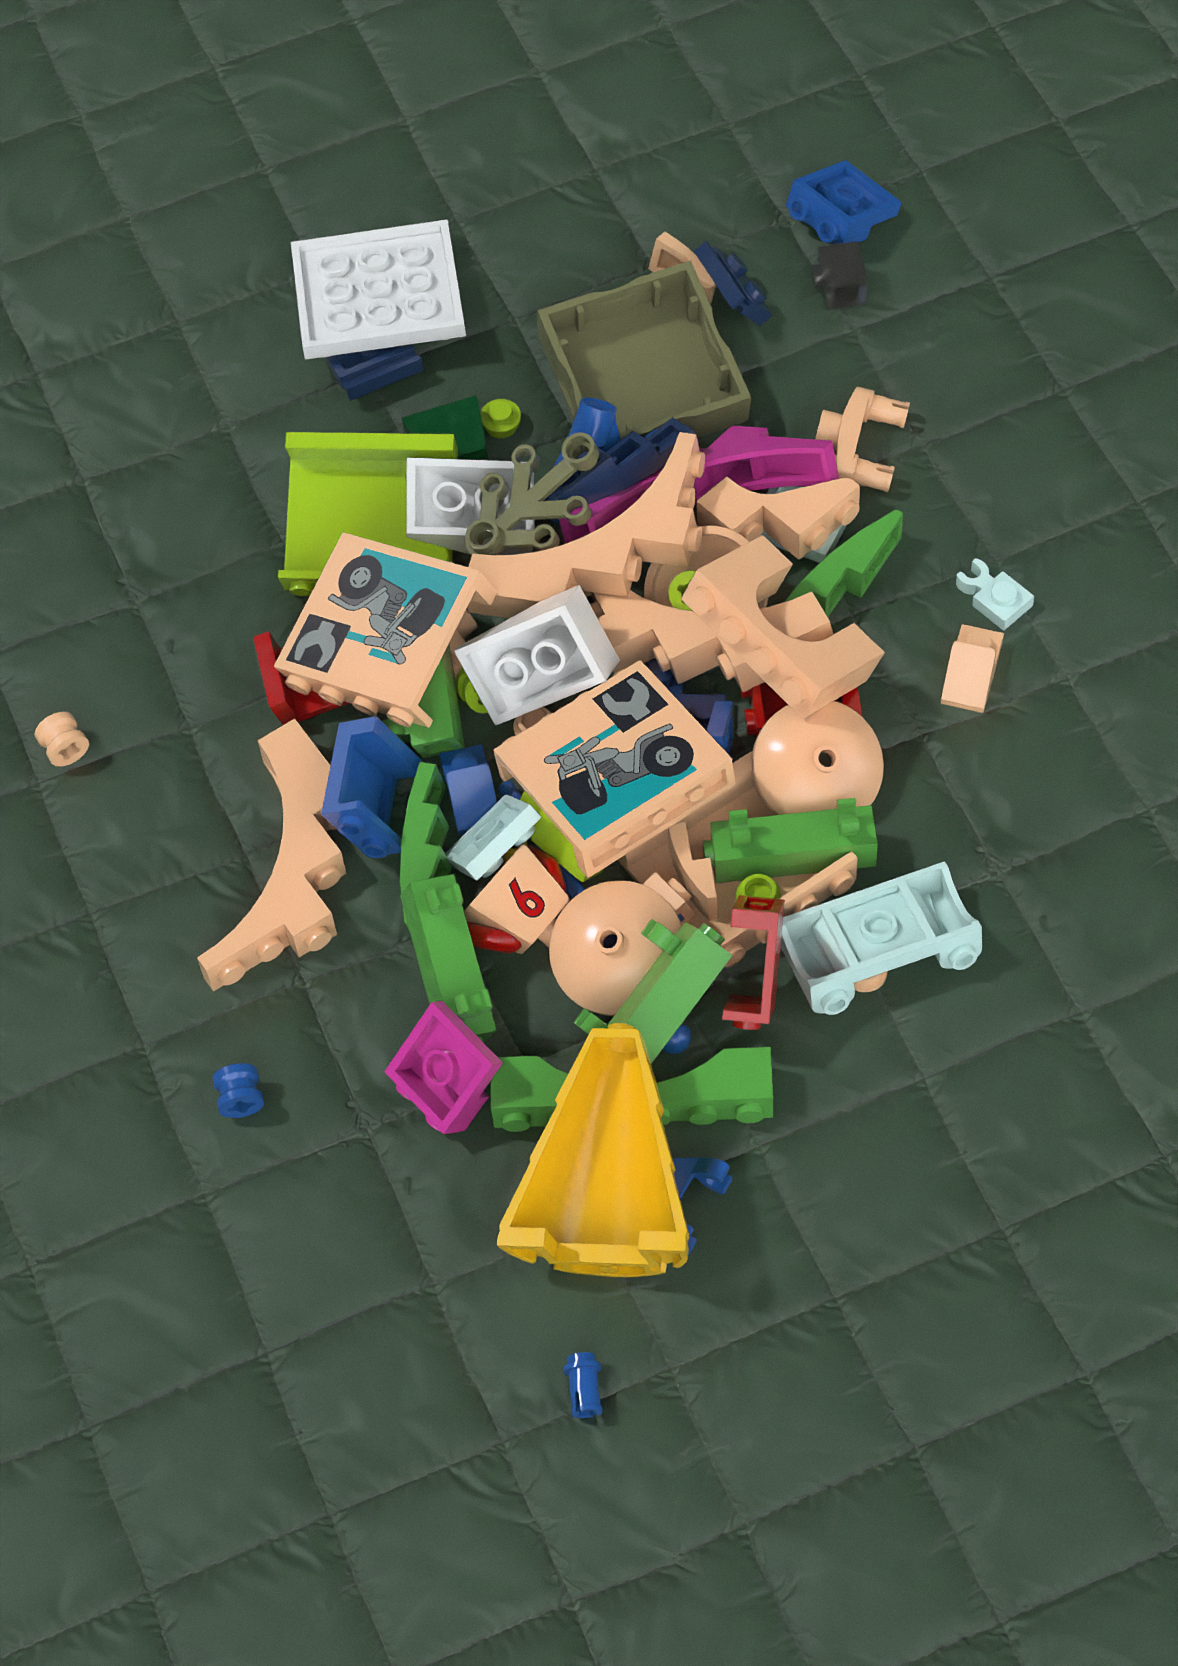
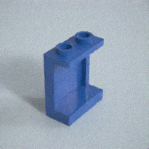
[321,716,422,858]

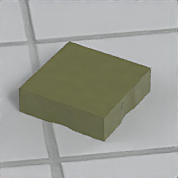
[537,260,751,439]

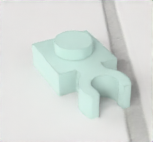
[956,558,1034,631]

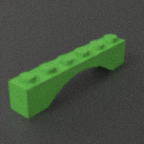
[491,1047,773,1132]

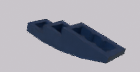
[544,417,700,508]

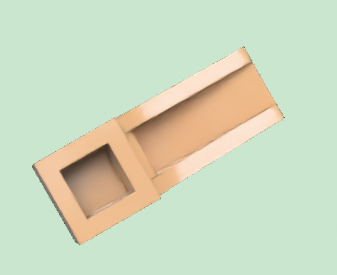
[697,477,860,560]

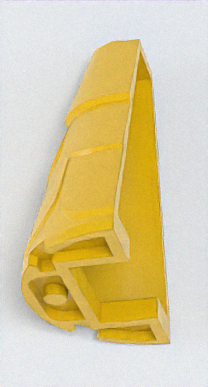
[497,1023,689,1277]

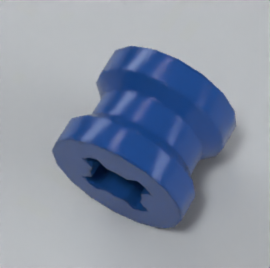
[212,1063,264,1118]

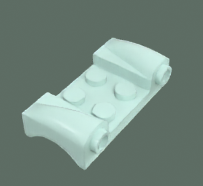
[781,861,982,1015]

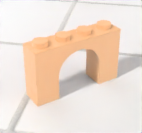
[681,535,885,719]

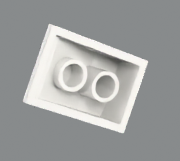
[406,458,535,555]
[454,585,620,726]

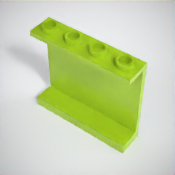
[278,432,458,596]

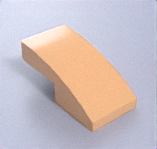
[648,232,716,305]
[668,822,718,920]

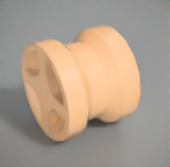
[34,712,89,766]

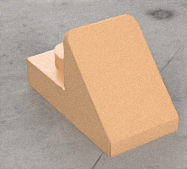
[941,624,1004,713]

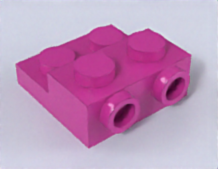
[384,1001,503,1134]

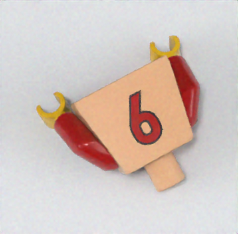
[464,840,570,954]

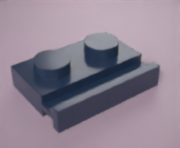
[694,241,772,326]
[325,344,423,401]

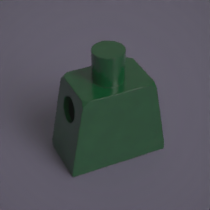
[401,395,488,461]

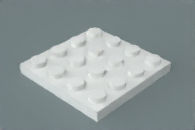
[291,220,466,360]

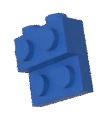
[785,160,902,250]

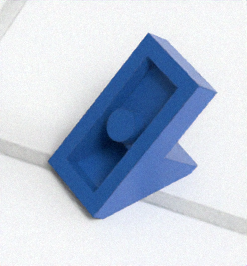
[440,744,497,835]

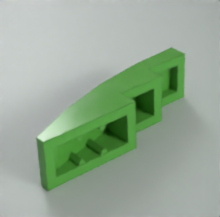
[785,509,903,617]
[400,762,452,932]

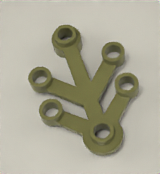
[465,432,599,556]

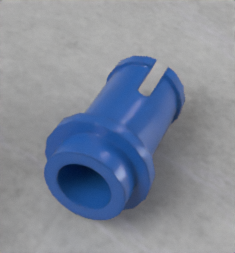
[563,1352,603,1418]

